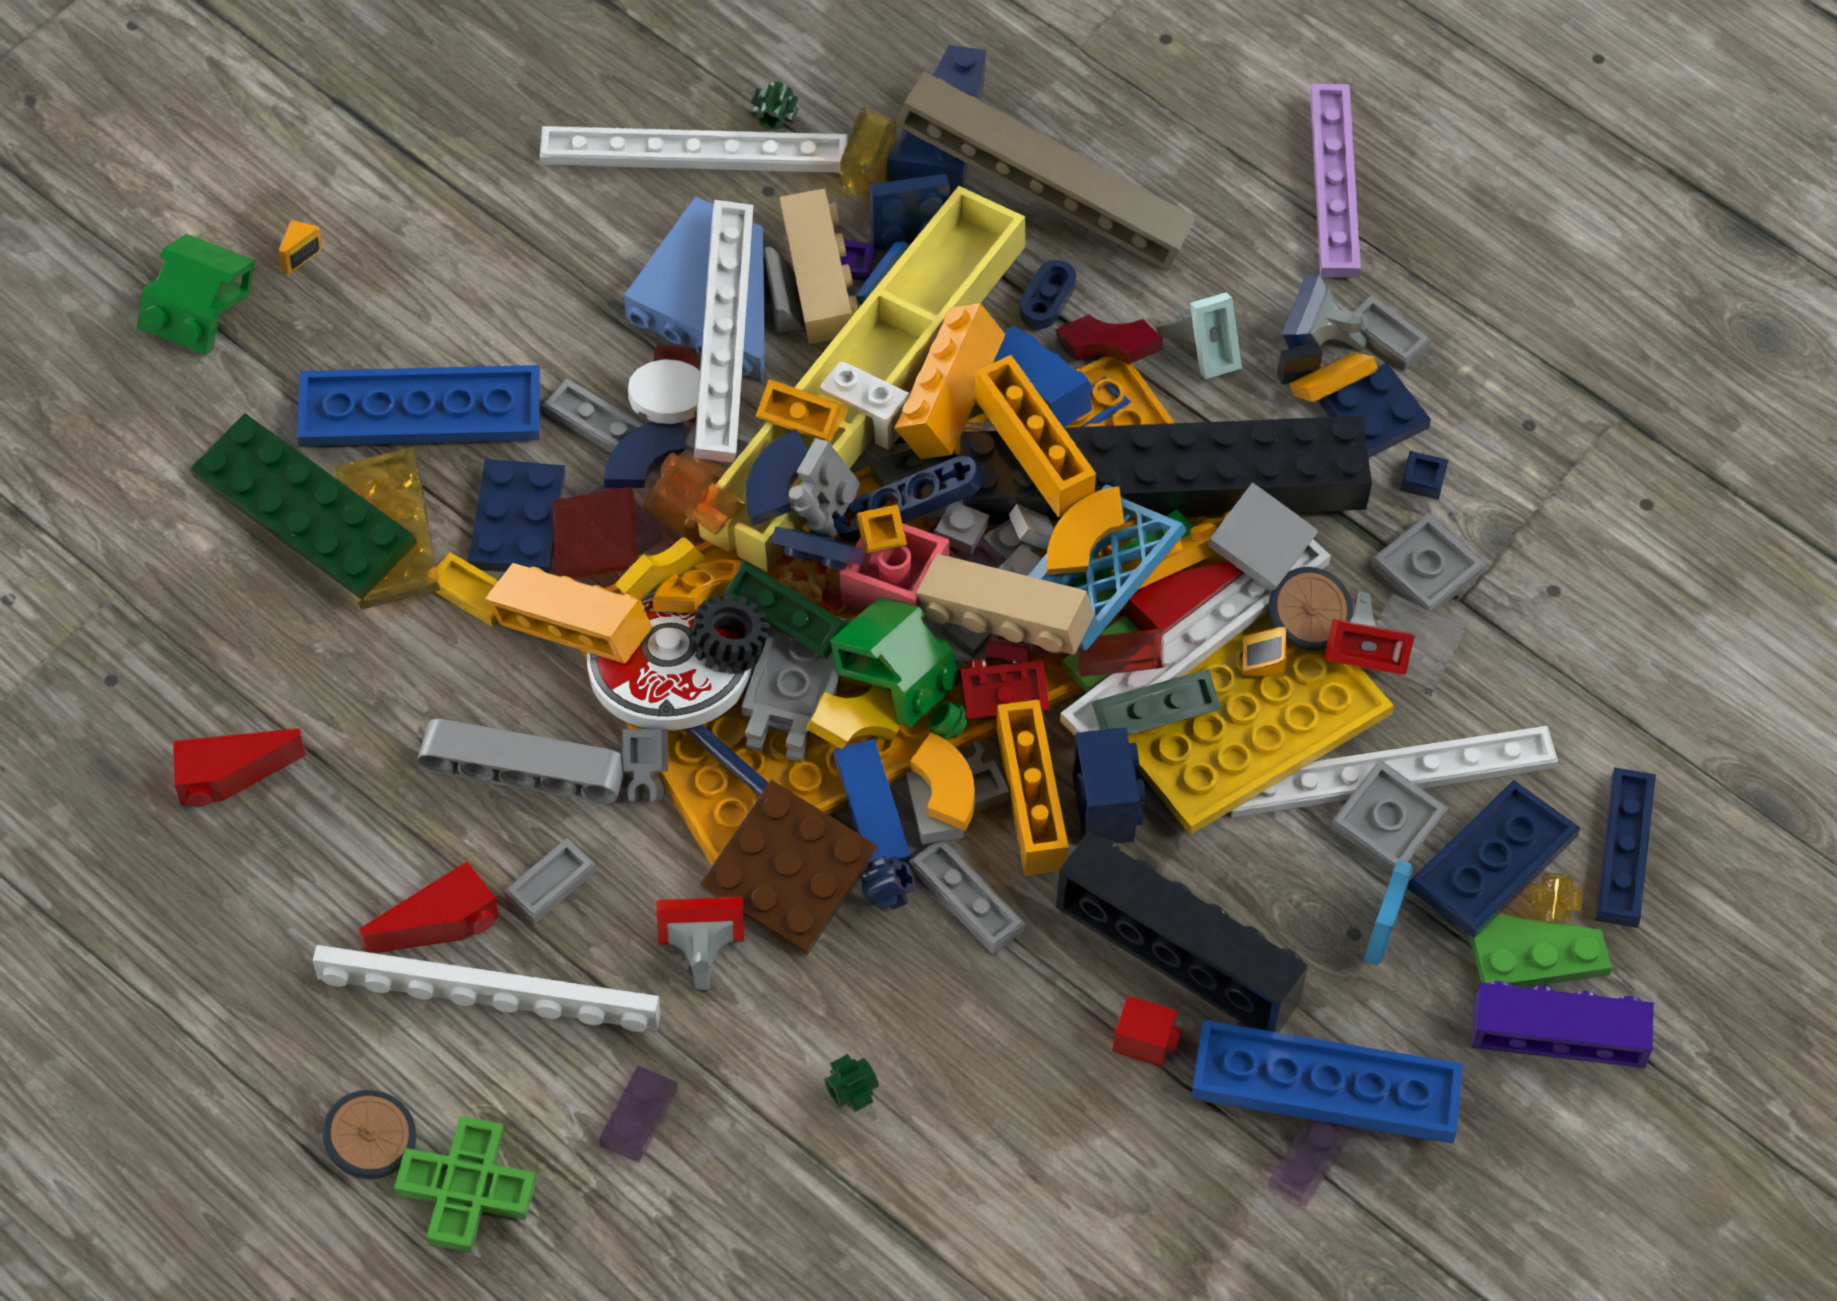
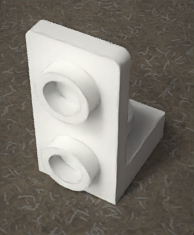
[820,361,909,450]

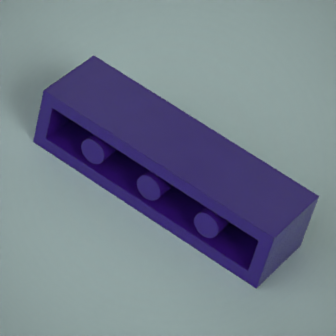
[1471,981,1654,1068]

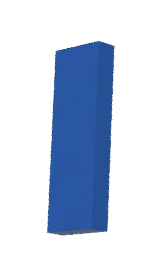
[833,739,911,870]

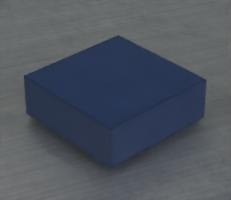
[1400,451,1449,500]

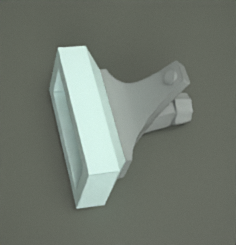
[1156,292,1242,379]

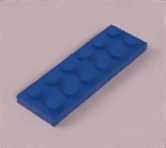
[297,365,540,446]
[1191,1020,1463,1144]

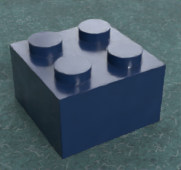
[1072,727,1145,844]

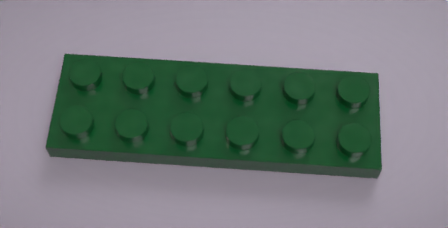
[189,413,418,600]

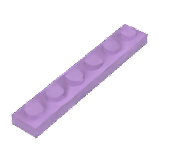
[1310,84,1361,278]

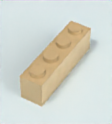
[779,188,858,344]
[916,554,1094,655]

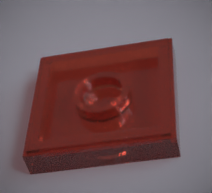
[552,487,638,579]

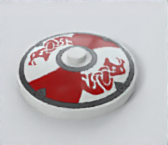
[587,592,754,730]

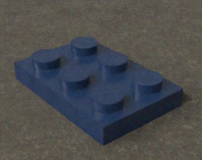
[468,459,566,574]

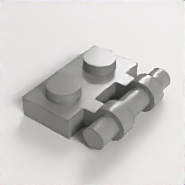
[789,438,861,538]

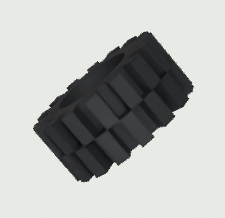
[689,594,769,673]

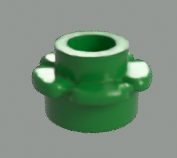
[929,701,967,740]

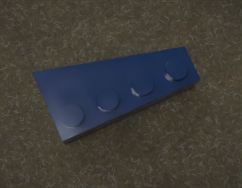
[887,45,986,196]

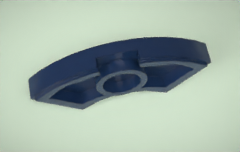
[604,421,685,488]
[746,430,808,525]

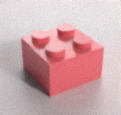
[839,523,949,620]

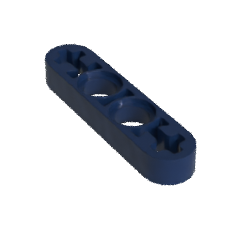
[832,456,984,543]

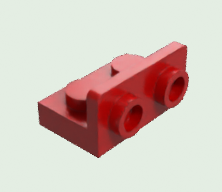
[958,658,1050,720]

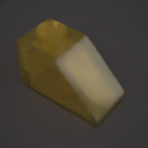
[840,106,897,198]

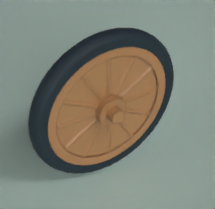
[1269,567,1353,651]
[322,1090,416,1179]

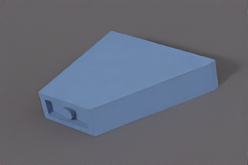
[624,196,765,381]

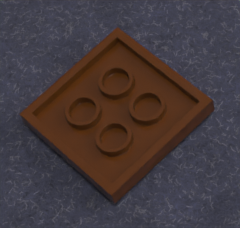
[700,780,878,955]

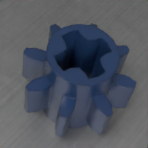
[862,856,915,910]

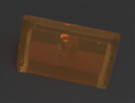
[652,455,746,535]

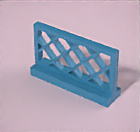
[1028,485,1186,651]

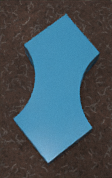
[1363,860,1414,966]

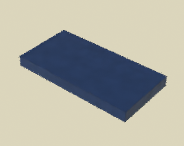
[1408,780,1581,938]

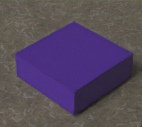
[840,240,875,281]

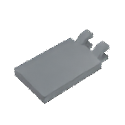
[741,617,852,763]

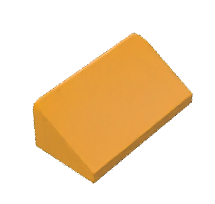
[755,379,849,443]

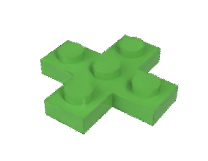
[394,1116,537,1253]

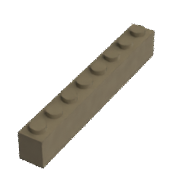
[895,71,1197,271]

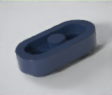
[1020,260,1076,329]

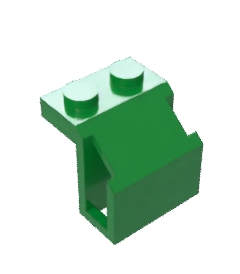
[137,234,255,355]
[830,597,959,727]

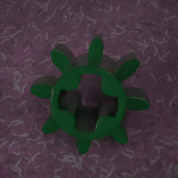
[751,82,798,129]
[824,1054,879,1112]

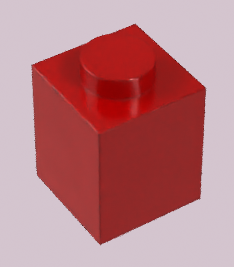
[1112,995,1182,1066]

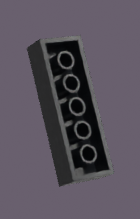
[1056,831,1308,1033]

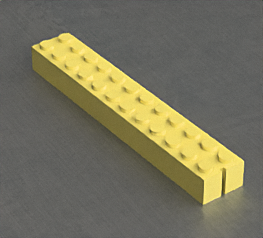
[696,186,1025,572]

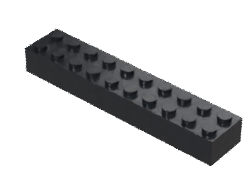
[960,416,1372,525]

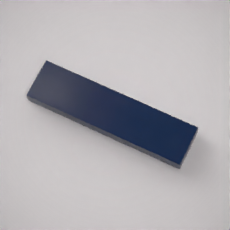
[1595,767,1656,928]

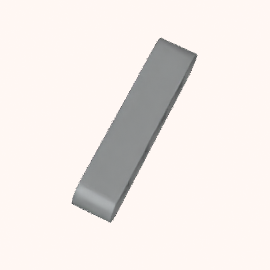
[417,719,624,804]

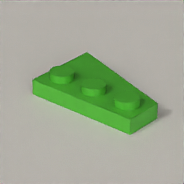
[1469,915,1612,988]

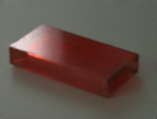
[1078,629,1164,677]

